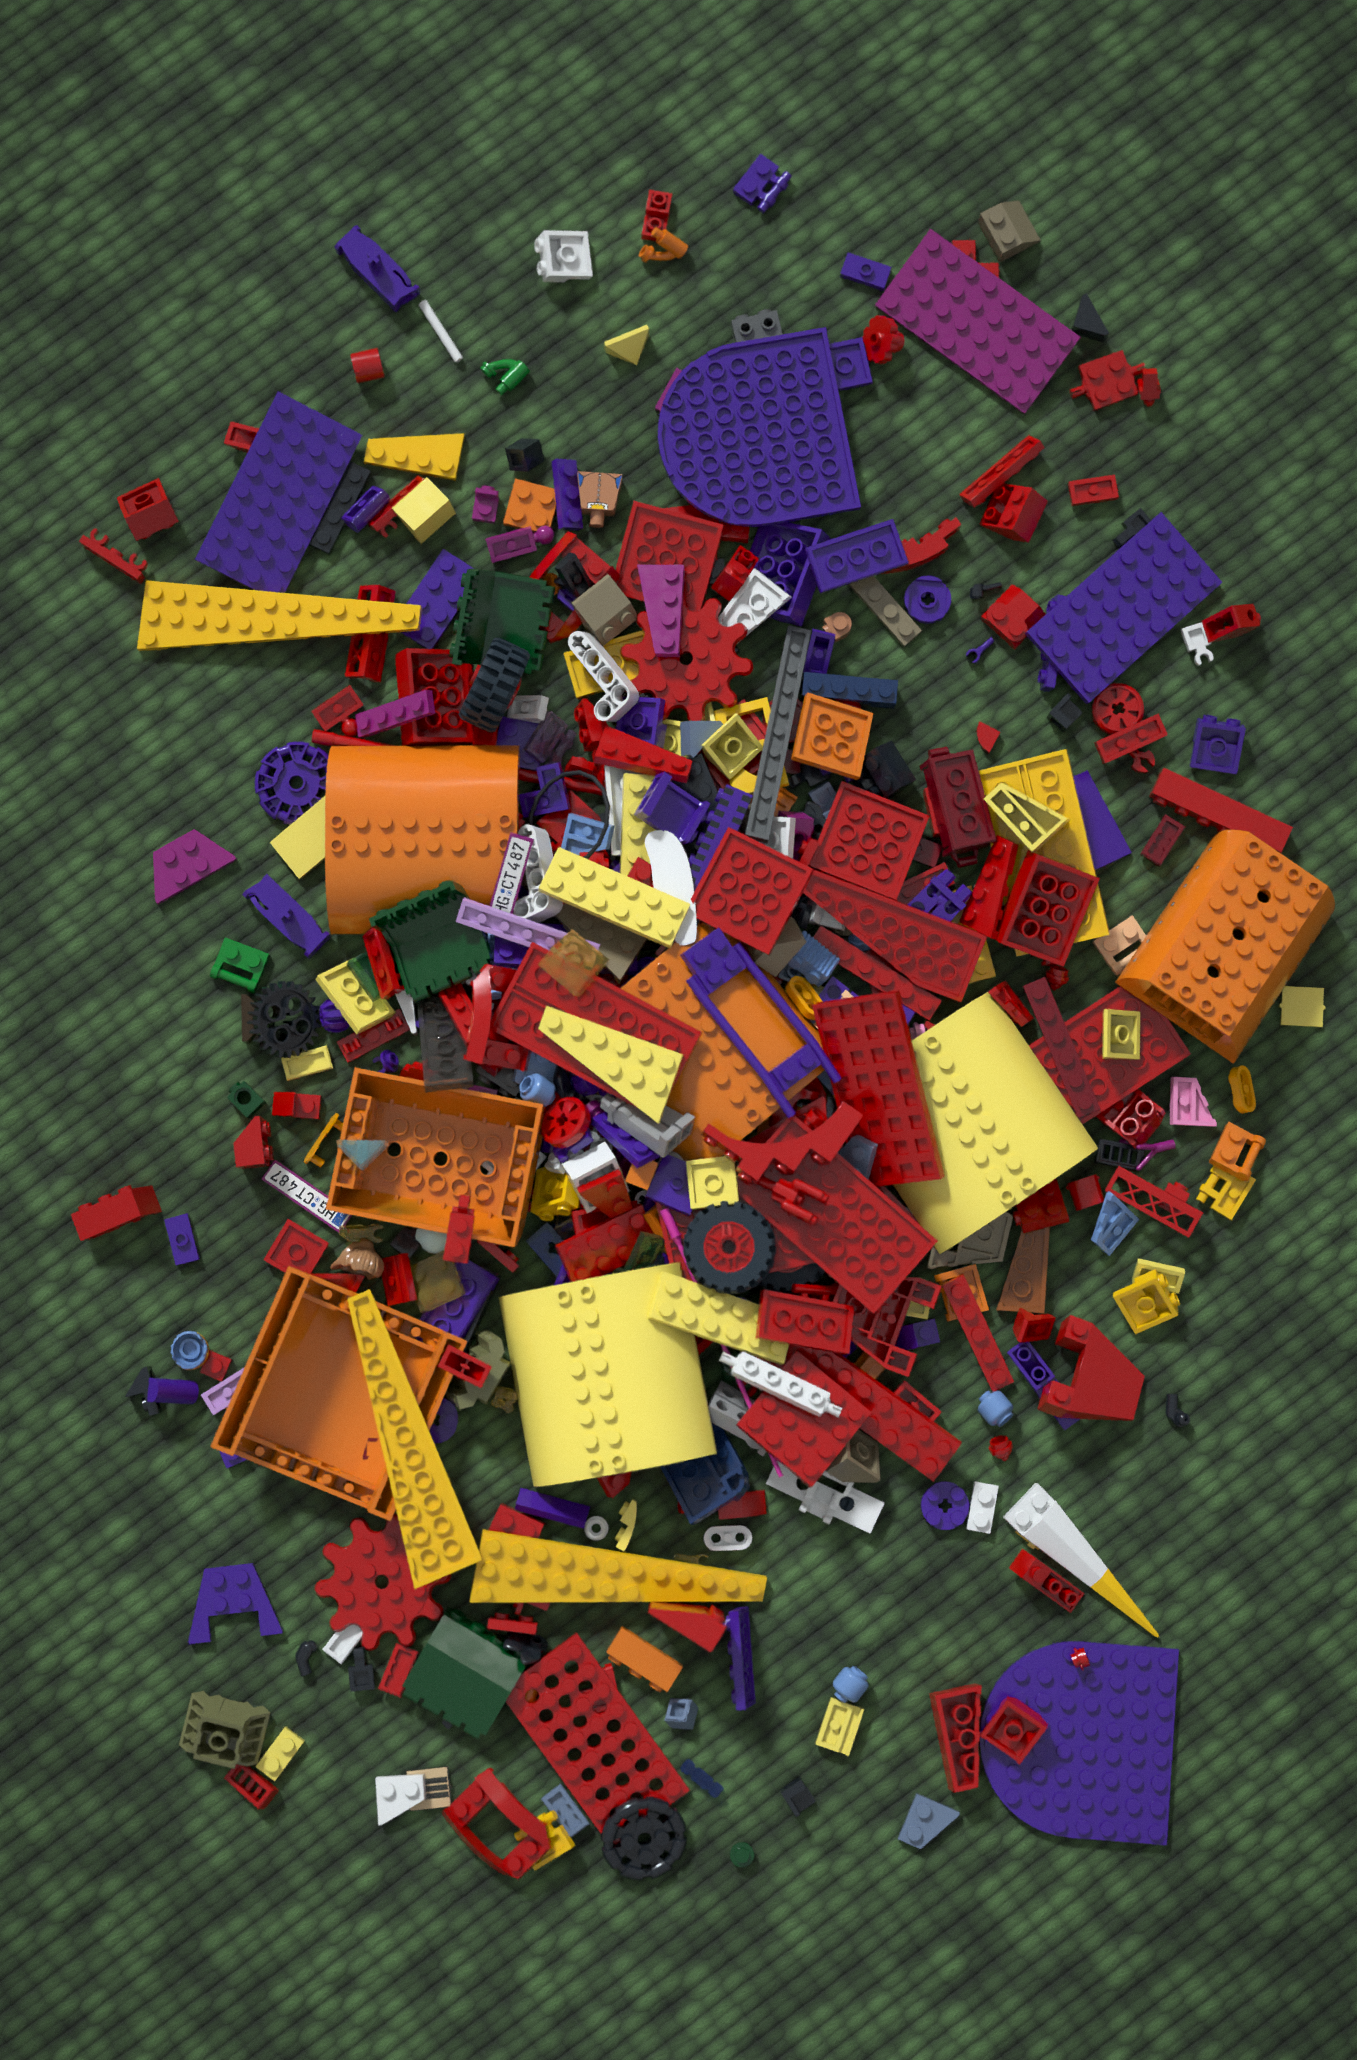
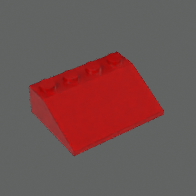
[395,648,474,746]
[994,850,1100,967]
[648,1602,727,1652]

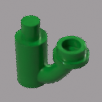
[480,359,530,396]

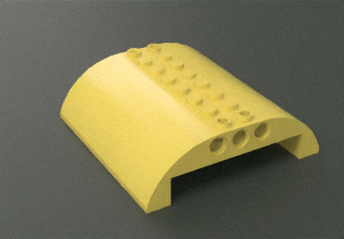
[833,992,1098,1254]
[499,1262,717,1487]

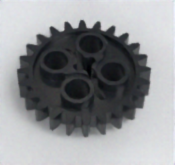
[247,981,321,1058]

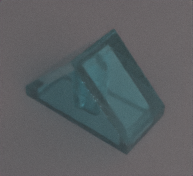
[337,1140,389,1170]

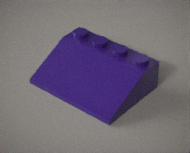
[749,522,831,626]
[1074,770,1132,872]

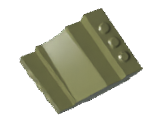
[445,1329,511,1409]
[179,1691,270,1769]

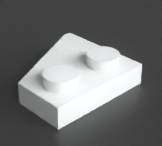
[375,1774,426,1825]

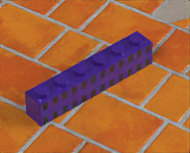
[688,784,753,925]

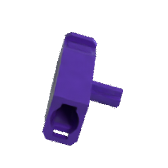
[335,225,421,312]
[242,874,331,959]

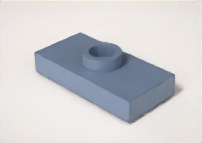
[541,1783,590,1837]

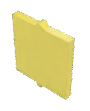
[1279,986,1326,1027]

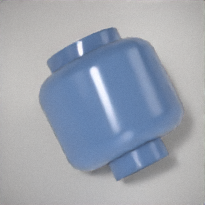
[519,1073,555,1107]
[978,1391,1013,1427]
[833,1666,869,1703]

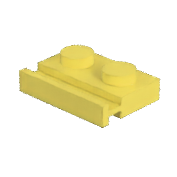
[815,1697,864,1756]

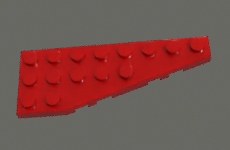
[803,869,987,1002]

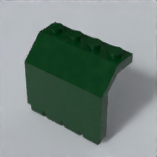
[449,568,555,674]
[369,880,494,1003]
[402,1607,527,1740]

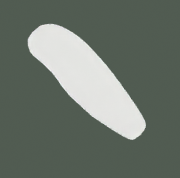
[645,830,697,945]

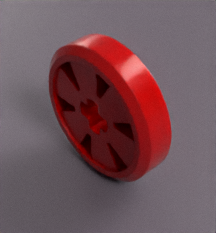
[1091,683,1144,735]
[541,1097,590,1148]

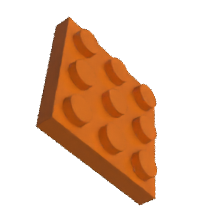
[791,693,873,780]

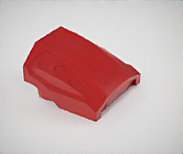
[1096,1089,1165,1149]

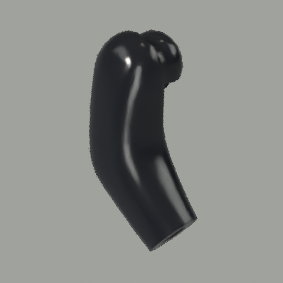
[553,1064,580,1099]

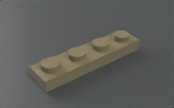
[848,576,922,647]

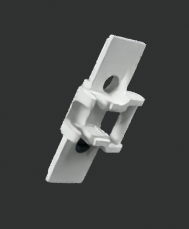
[766,1461,884,1533]

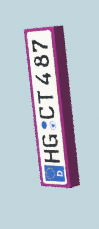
[490,832,534,914]
[262,1160,353,1233]

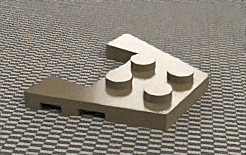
[927,1211,1013,1269]

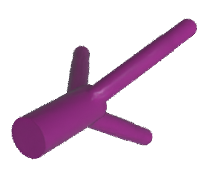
[1119,1139,1175,1171]

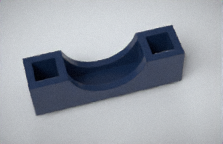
[801,672,898,709]

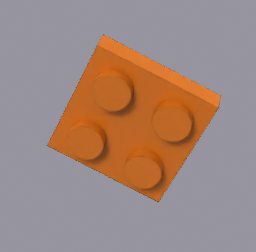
[503,479,556,533]

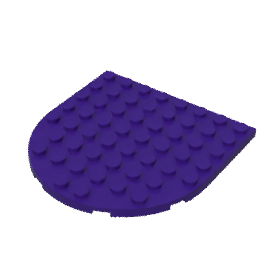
[658,327,861,527]
[979,1641,1179,1845]

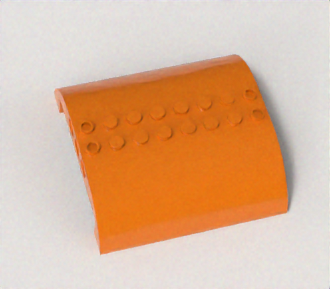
[325,745,520,934]
[620,922,825,1162]
[210,1266,467,1521]

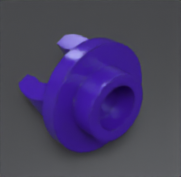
[373,1050,399,1073]

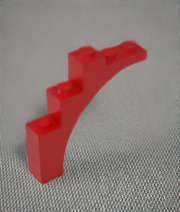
[701,1101,863,1184]

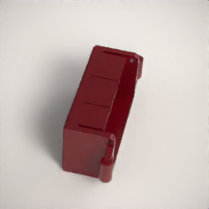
[920,746,997,868]

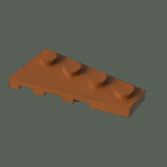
[997,1227,1050,1314]

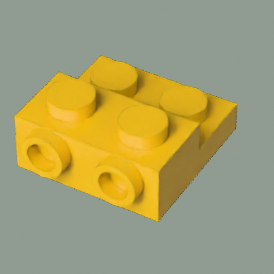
[530,1167,579,1221]
[1113,1269,1180,1334]

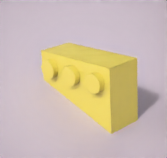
[984,783,1071,852]

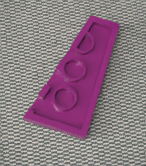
[637,565,685,657]

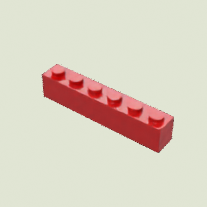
[1149,768,1293,853]

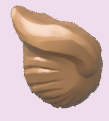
[330,1238,384,1280]

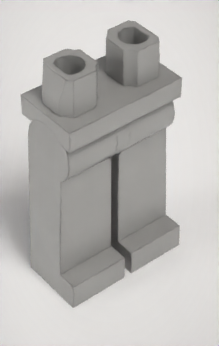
[600,1093,695,1158]
[708,1380,766,1456]

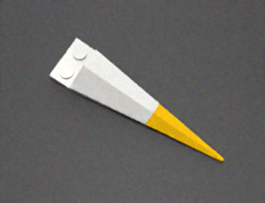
[1003,1483,1159,1637]

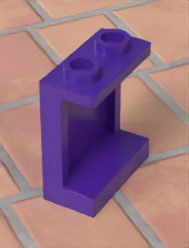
[634,772,710,845]

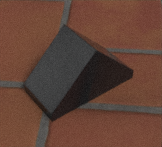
[1072,293,1109,342]

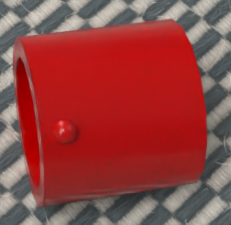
[350,348,385,384]
[1066,1174,1105,1211]

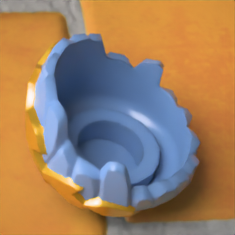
[171,1331,209,1370]

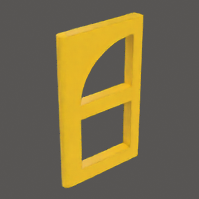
[713,697,789,795]

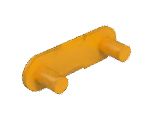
[304,1113,343,1167]

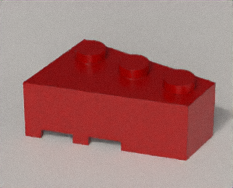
[71,1185,162,1241]

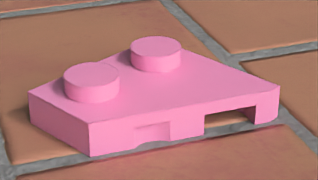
[1170,1077,1217,1127]

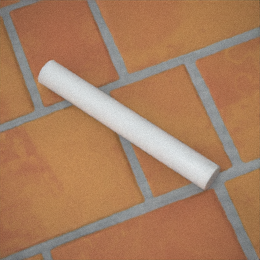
[419,300,463,363]

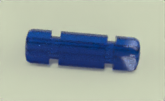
[680,1759,723,1798]

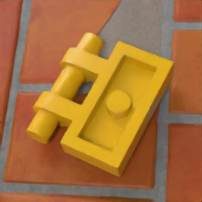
[1196,1165,1256,1220]
[514,1810,575,1871]

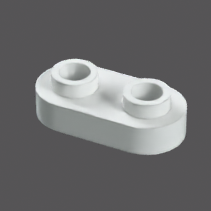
[704,1525,752,1551]

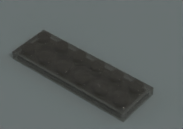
[417,984,474,1093]

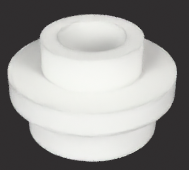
[584,1516,608,1541]

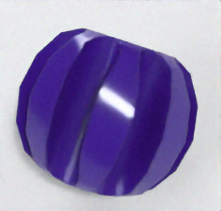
[319,999,350,1033]

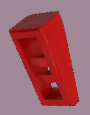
[224,1764,279,1809]

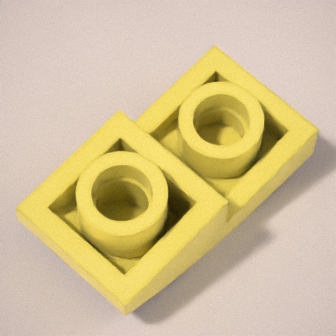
[615,1499,637,1551]

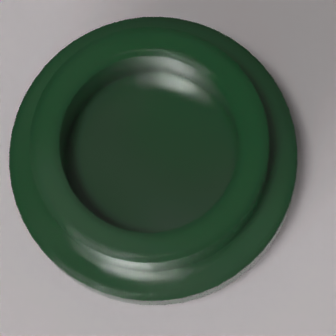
[730,1842,754,1867]

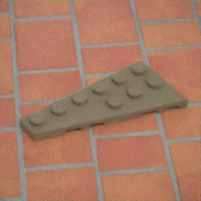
[521,872,648,984]

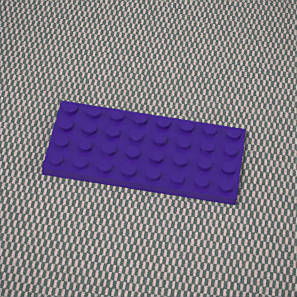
[195,391,362,593]
[1025,512,1222,704]

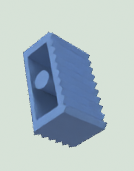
[788,931,840,987]

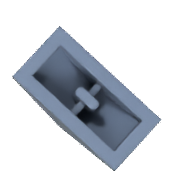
[680,721,723,759]

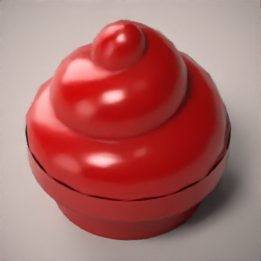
[1046,965,1069,990]
[989,1435,1013,1461]

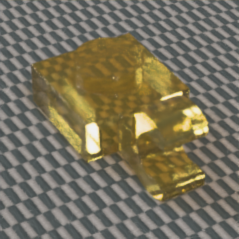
[339,1224,383,1243]

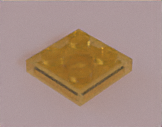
[411,1251,465,1313]

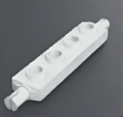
[719,1351,842,1417]

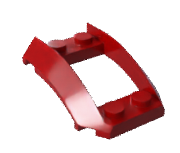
[529,531,621,643]
[463,964,532,1071]
[442,1767,552,1880]

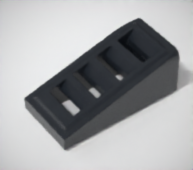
[1094,1139,1145,1171]

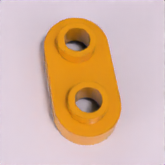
[785,976,823,1020]
[1228,1065,1256,1114]

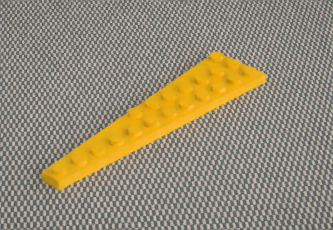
[137,581,422,651]
[347,1289,482,1589]
[469,1530,767,1603]

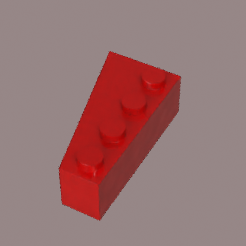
[929,1683,982,1793]

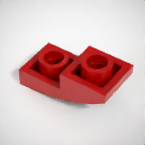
[641,190,672,242]

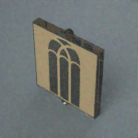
[406,1766,453,1811]

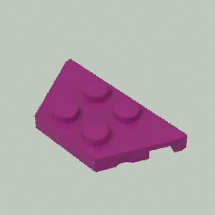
[153,829,237,905]

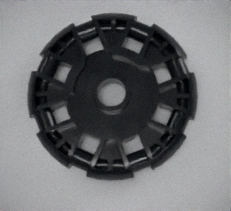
[601,1796,687,1881]

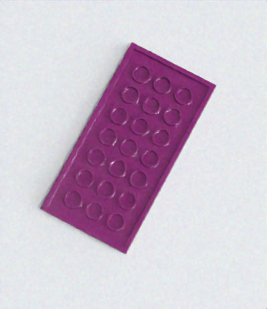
[875,229,1081,415]

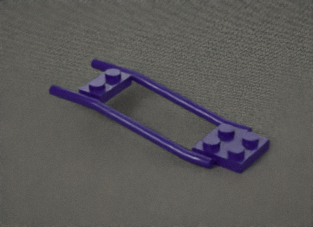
[680,928,842,1118]

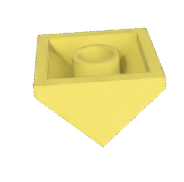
[392,477,456,544]
[701,713,763,780]
[1102,1009,1140,1060]

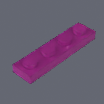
[355,690,435,738]

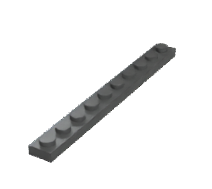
[745,625,811,844]

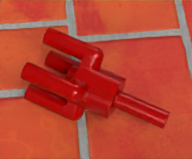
[756,1176,829,1226]

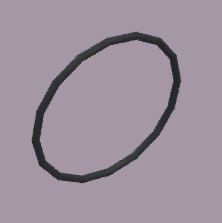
[528,770,610,859]

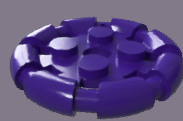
[254,741,329,825]

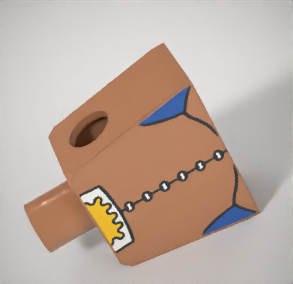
[578,471,622,528]

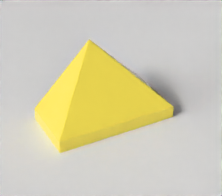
[604,325,649,365]

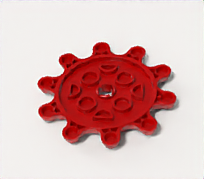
[620,597,754,721]
[315,1513,451,1651]

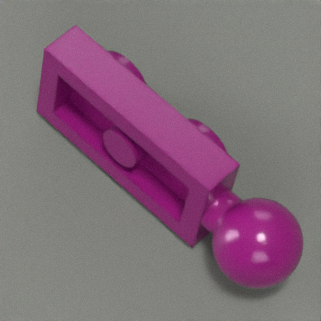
[486,526,554,563]

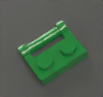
[210,938,270,994]

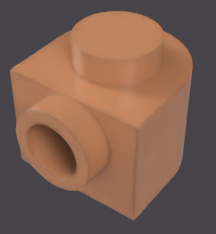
[822,612,852,644]

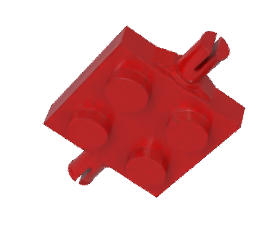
[1069,350,1146,411]

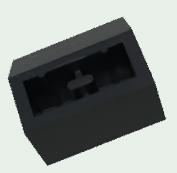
[853,740,916,799]

